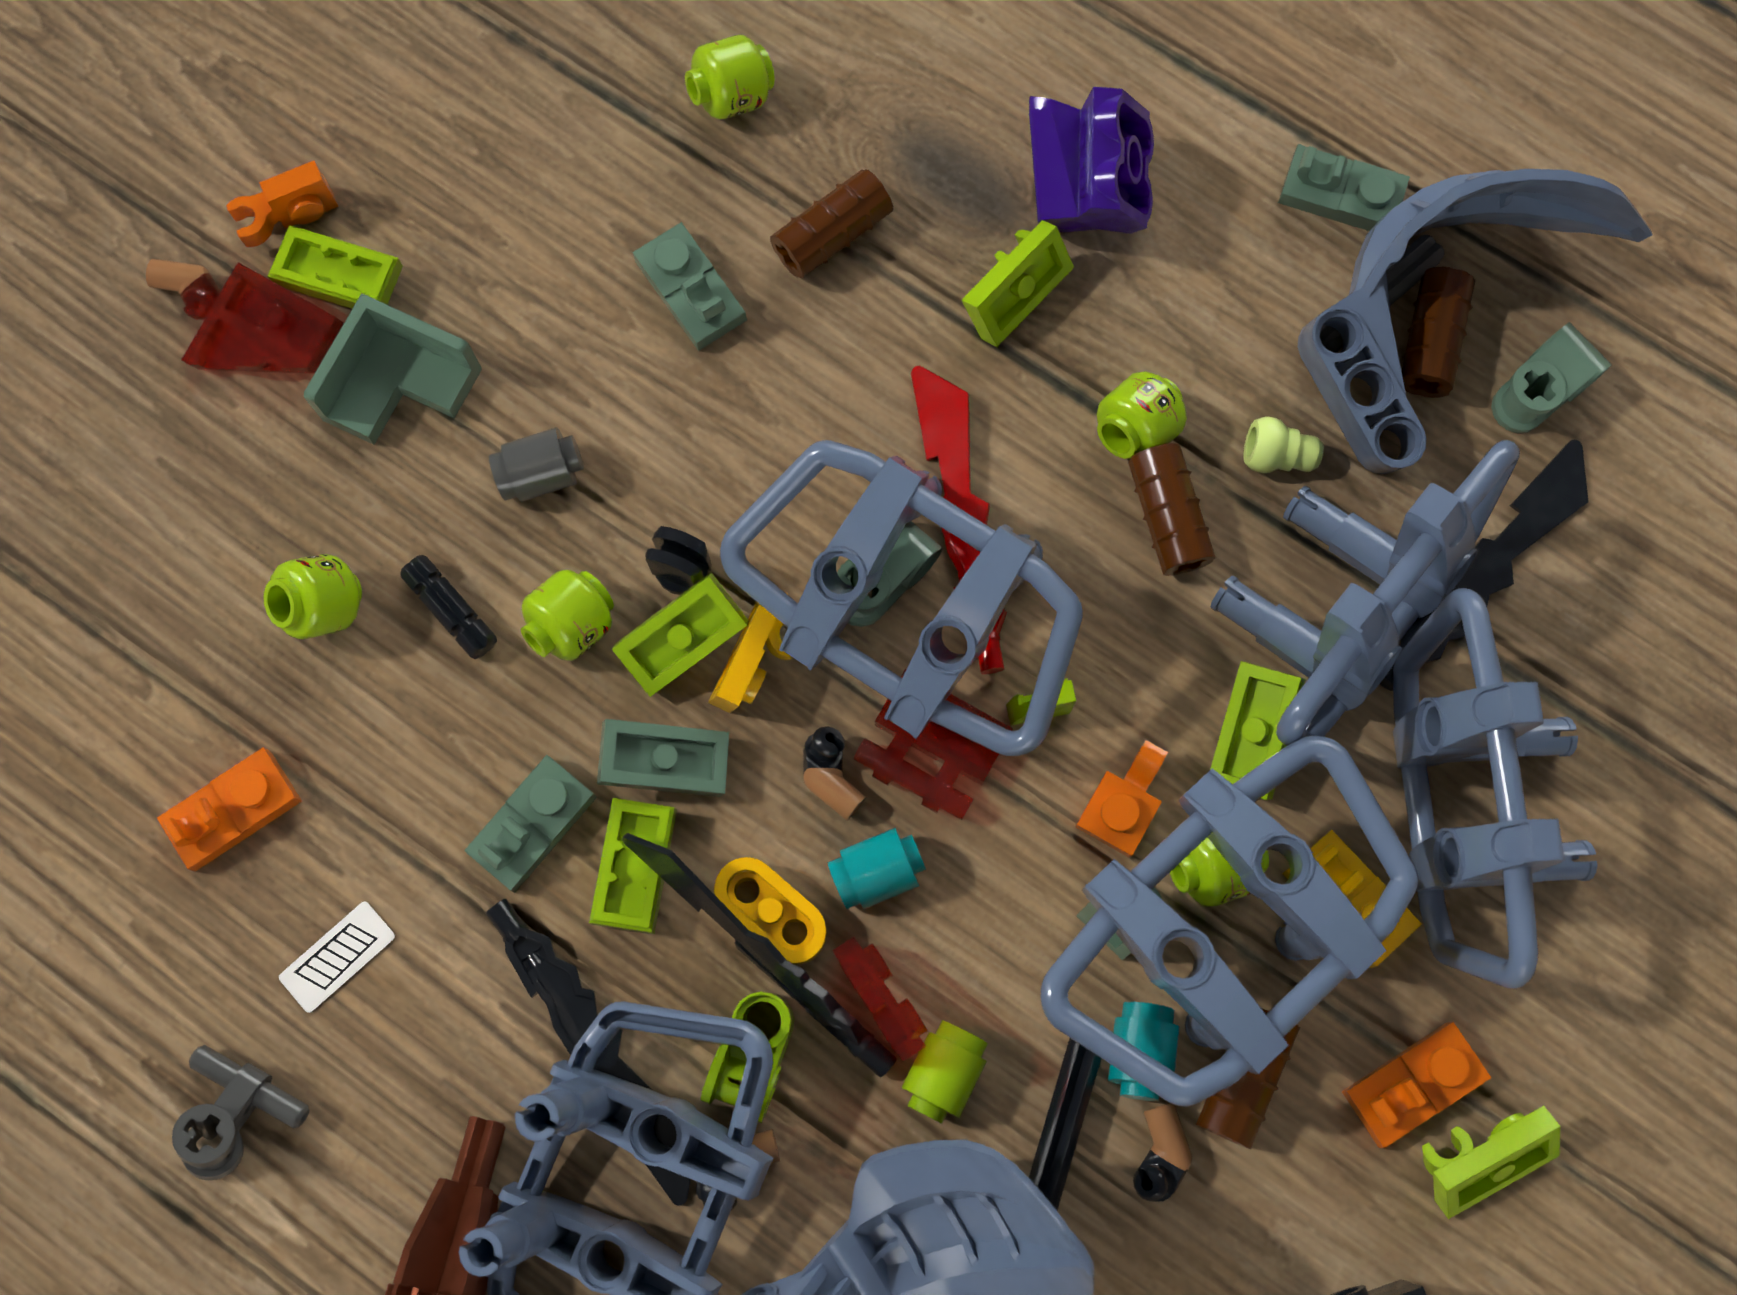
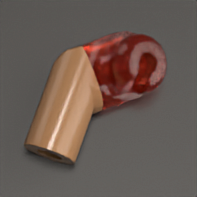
[146,259,223,321]

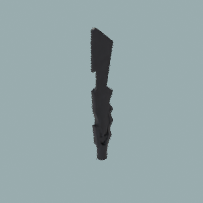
[1380,439,1588,691]
[622,833,897,1078]
[485,899,691,1206]

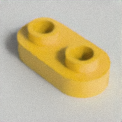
[714,857,827,965]

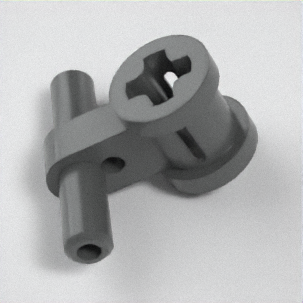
[172,1045,310,1181]

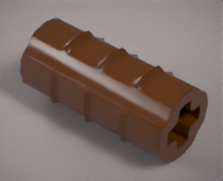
[770,169,893,278]
[1401,266,1475,398]
[1128,443,1216,576]
[1196,1008,1300,1150]

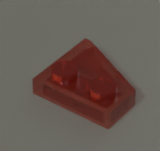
[181,262,344,374]
[832,937,928,1064]

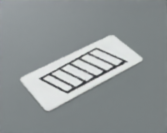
[279,901,395,1013]

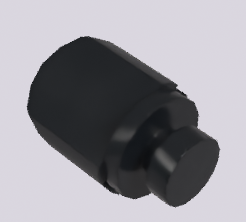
[645,526,712,595]

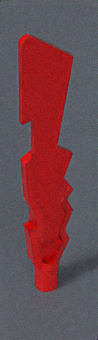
[911,366,1007,674]

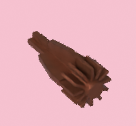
[385,1116,506,1295]

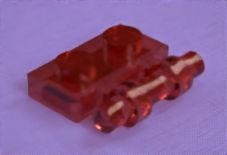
[853,669,1013,820]

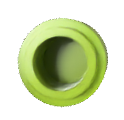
[901,1020,988,1124]

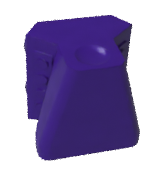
[1029,87,1154,234]

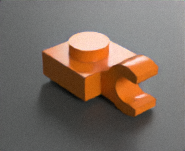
[226,160,339,247]
[1075,740,1168,858]

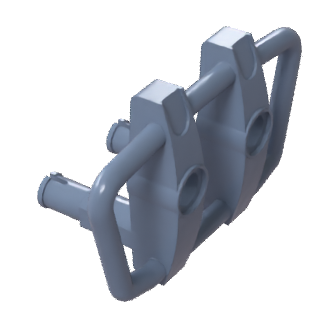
[720,440,1083,756]
[1210,440,1520,746]
[1393,588,1597,989]
[1040,736,1418,1106]
[459,1001,774,1295]

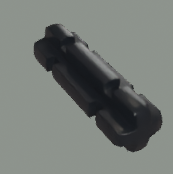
[400,555,497,659]

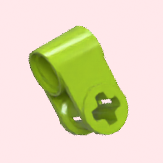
[700,992,795,1123]

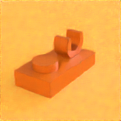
[157,747,302,872]
[1342,1022,1491,1148]

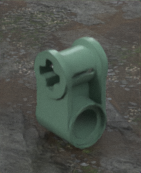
[1491,322,1612,433]
[837,521,943,627]

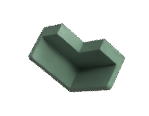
[303,293,482,445]

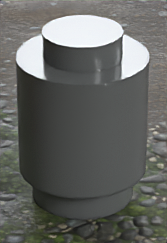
[489,427,584,502]

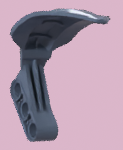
[1297,169,1653,474]
[742,1140,1094,1295]

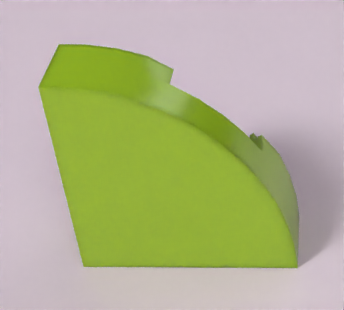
[1006,678,1076,725]

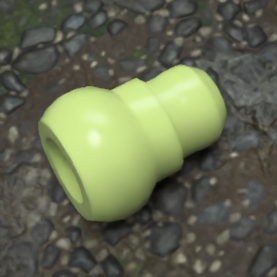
[1244,417,1324,473]

